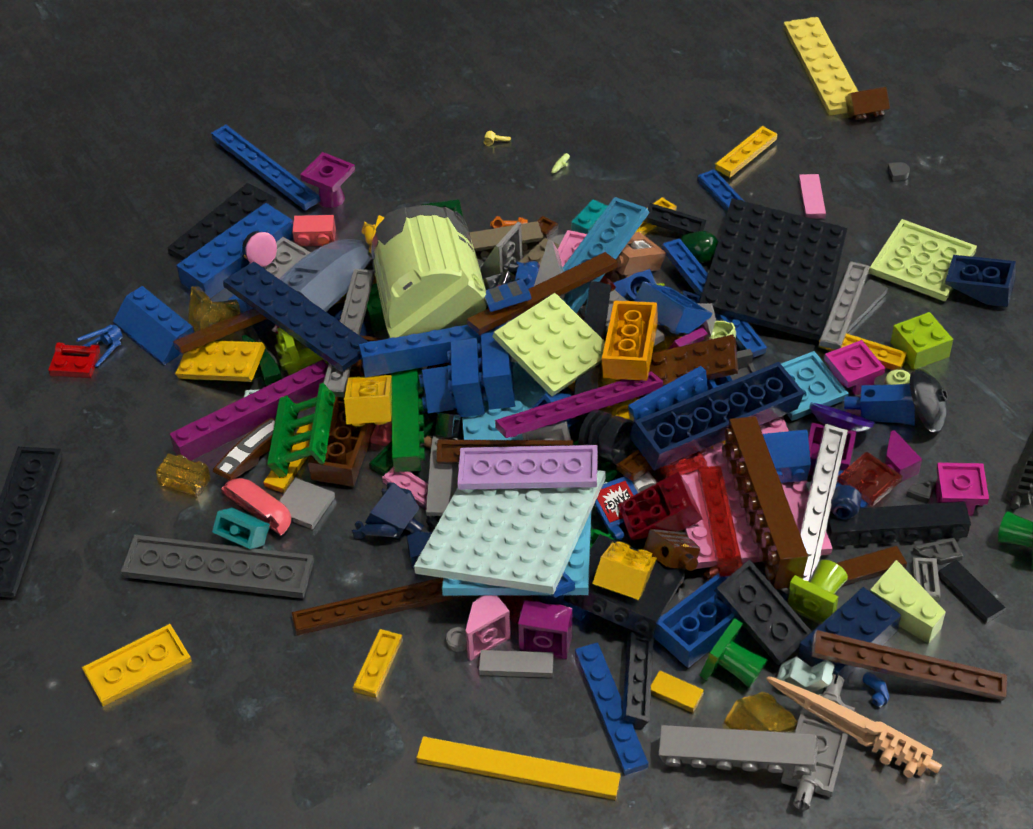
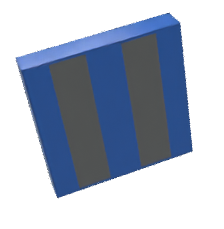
[485,279,532,312]

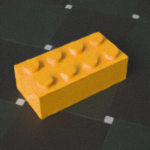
[602,301,658,381]

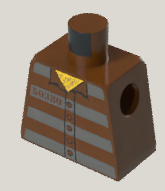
[643,529,700,571]

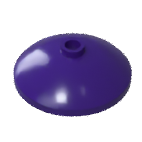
[809,402,875,433]

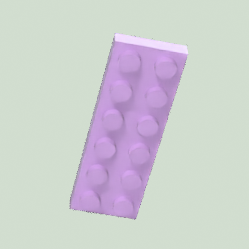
[458,445,598,490]

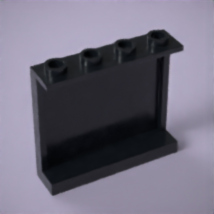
[564,534,686,639]

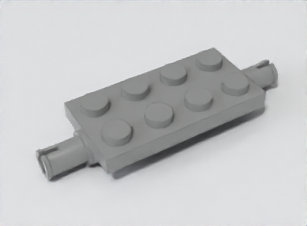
[781,674,855,810]

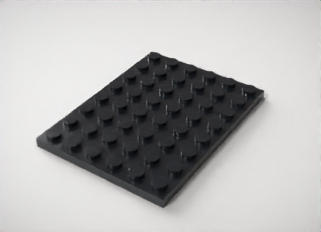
[699,198,848,341]

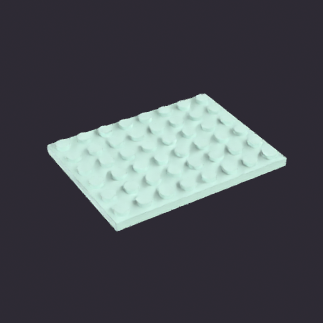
[414,470,606,594]

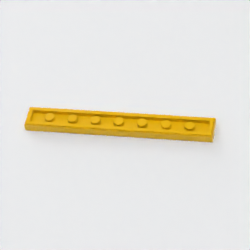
[417,737,621,800]

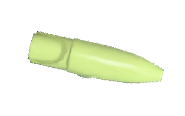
[551,153,570,174]

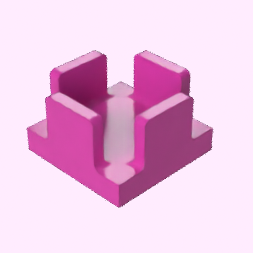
[824,340,885,396]
[935,463,989,516]

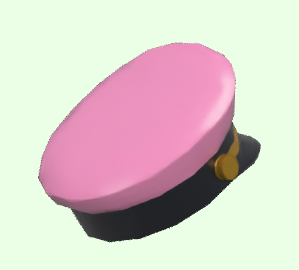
[242,231,277,267]

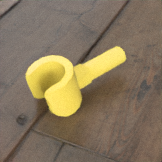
[484,131,511,146]

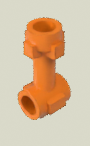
[490,216,528,229]

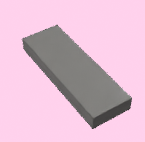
[479,650,553,678]

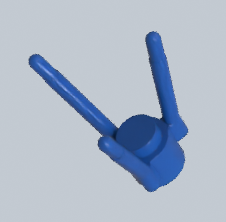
[76,324,123,368]

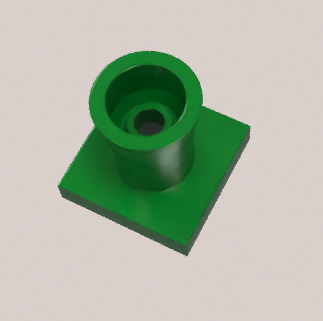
[998,511,1033,569]
[699,618,768,689]

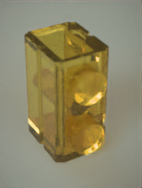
[156,453,211,497]

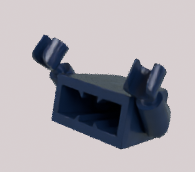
[351,482,424,539]

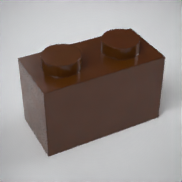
[845,87,890,120]

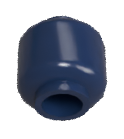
[830,485,862,519]

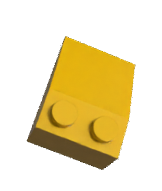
[344,375,392,426]

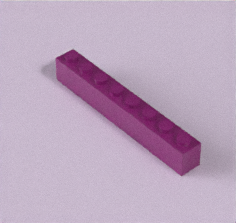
[169,360,328,464]

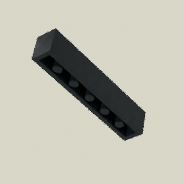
[826,501,971,546]

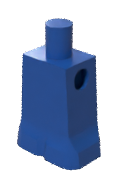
[844,383,915,426]

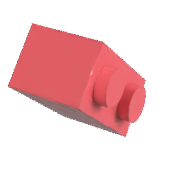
[293,215,336,246]

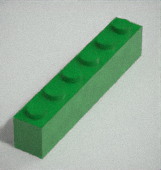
[392,367,425,472]

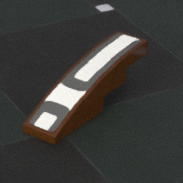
[213,418,275,480]

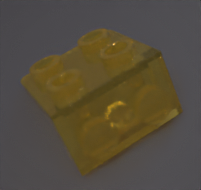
[724,692,798,732]

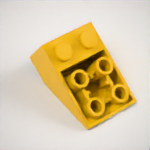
[593,542,657,600]

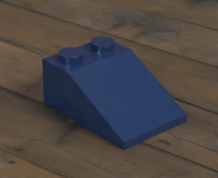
[945,254,1016,307]

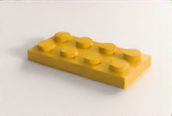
[175,341,266,382]

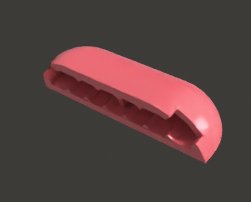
[221,478,291,536]

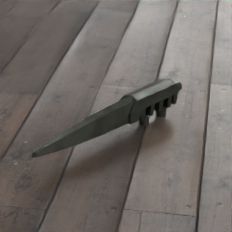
[1006,431,1033,509]

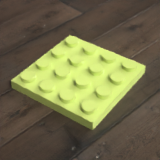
[869,219,977,301]
[492,293,605,397]

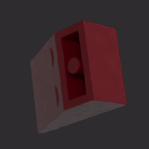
[618,472,703,540]

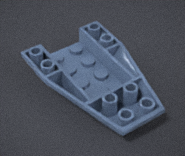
[279,239,372,312]

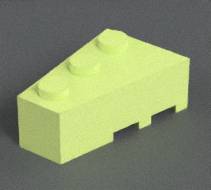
[870,560,946,644]

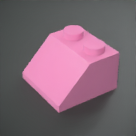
[465,595,511,661]

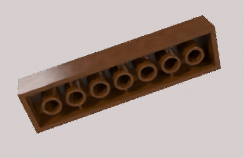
[308,335,392,487]
[722,416,808,589]

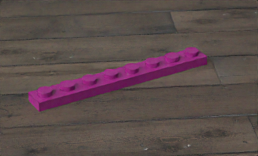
[495,371,663,438]

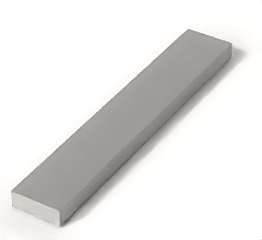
[819,262,870,350]

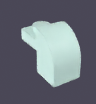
[777,657,835,695]

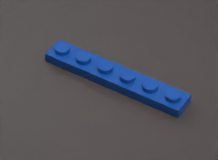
[575,643,649,776]

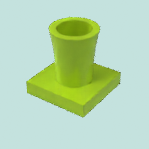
[788,560,848,625]

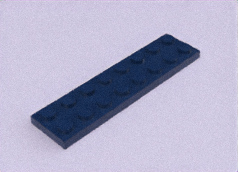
[223,262,368,372]

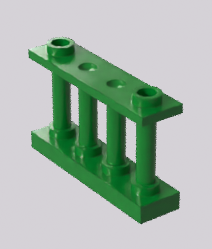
[267,383,335,478]

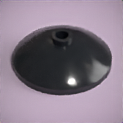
[910,368,948,432]

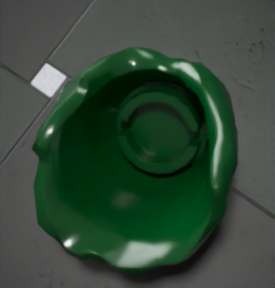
[681,231,718,264]

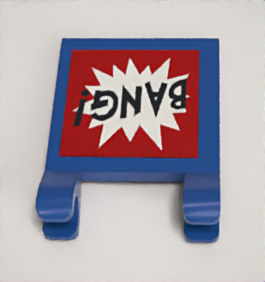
[594,476,638,542]

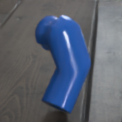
[862,672,890,707]

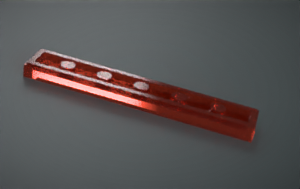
[698,466,743,577]

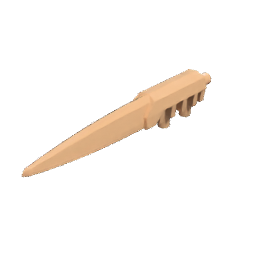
[766,677,942,778]

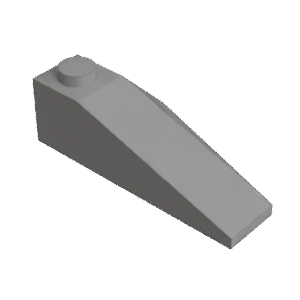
[426,436,459,516]

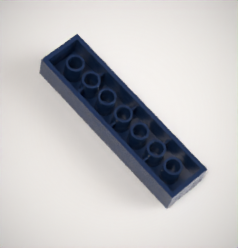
[630,362,804,470]

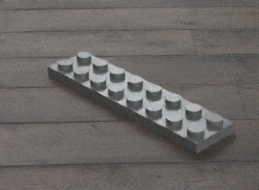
[121,535,314,598]

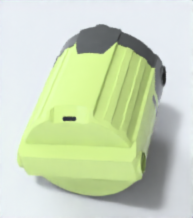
[371,205,487,338]

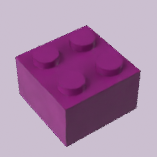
[809,423,856,475]
[518,600,572,659]

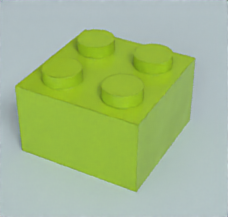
[890,312,953,370]

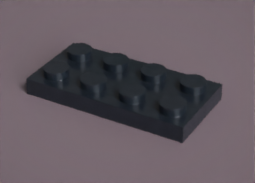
[713,559,812,666]

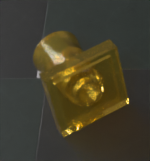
[188,286,240,332]

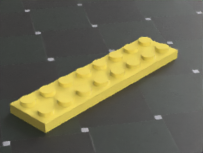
[783,17,858,116]

